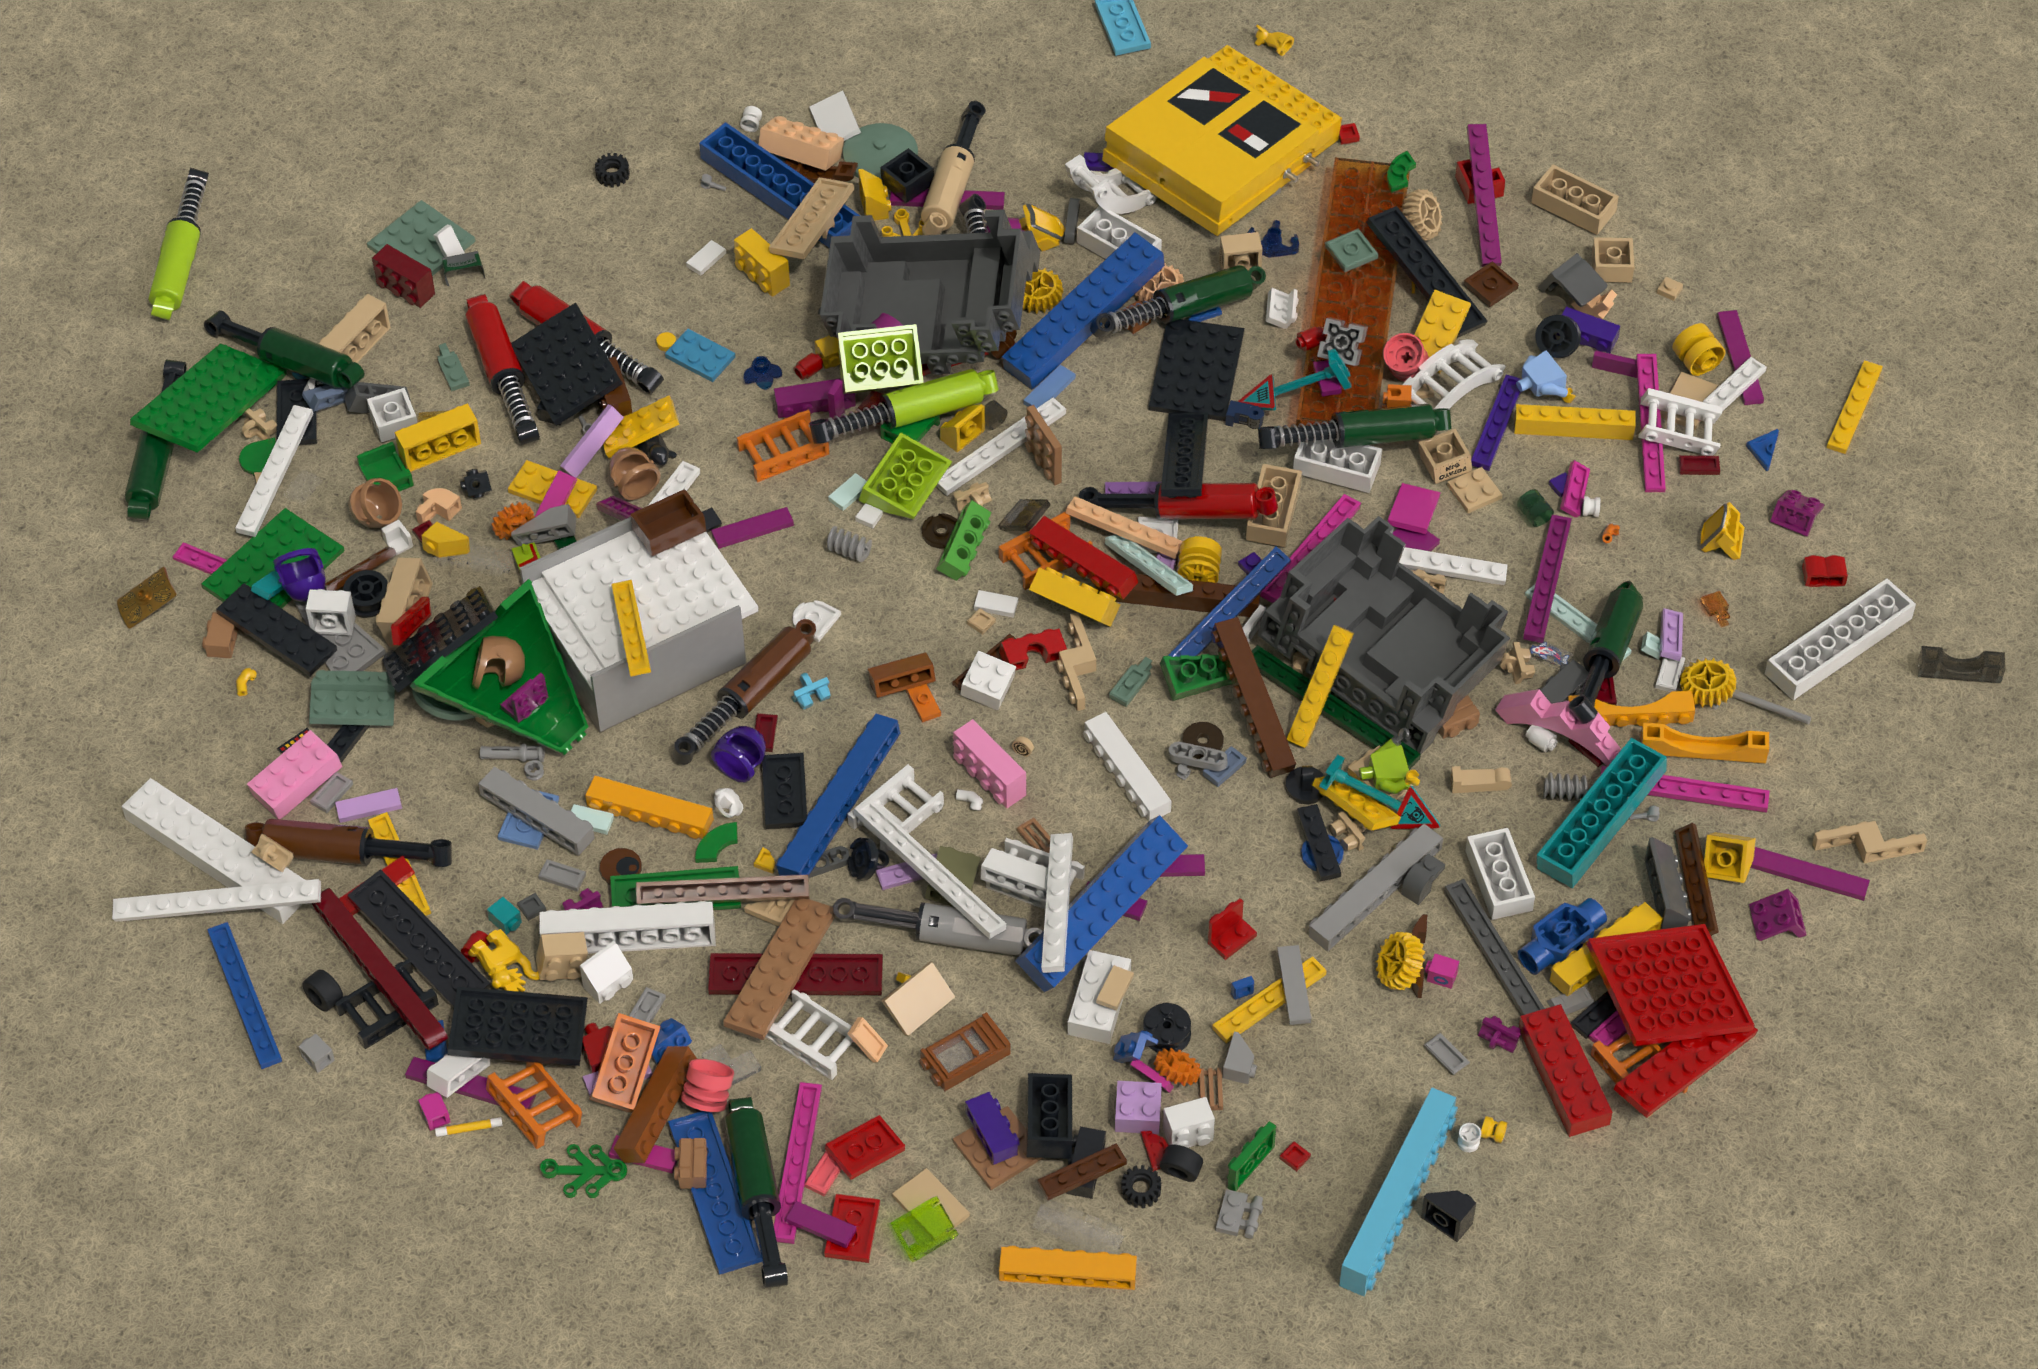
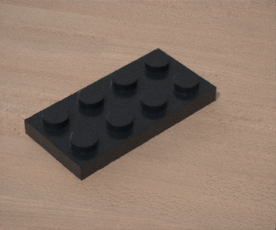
[276,378,318,445]
[762,752,807,829]

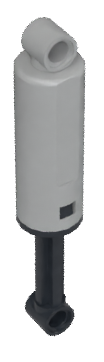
[833,898,1043,956]

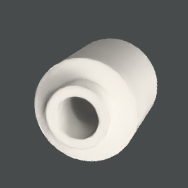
[1526,725,1558,752]

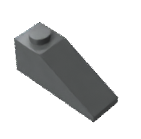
[344,382,411,414]

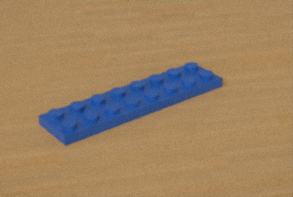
[668,1111,762,1275]

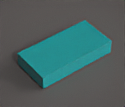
[251,571,283,600]

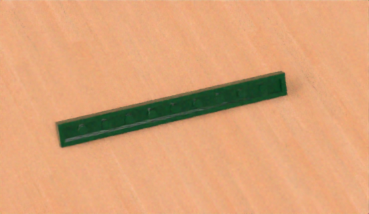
[1252,645,1421,770]

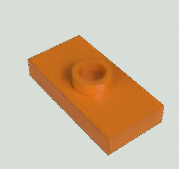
[906,684,941,723]

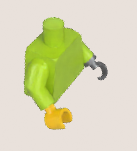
[1359,728,1420,794]

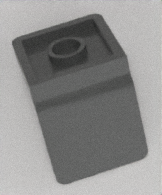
[1538,253,1608,307]

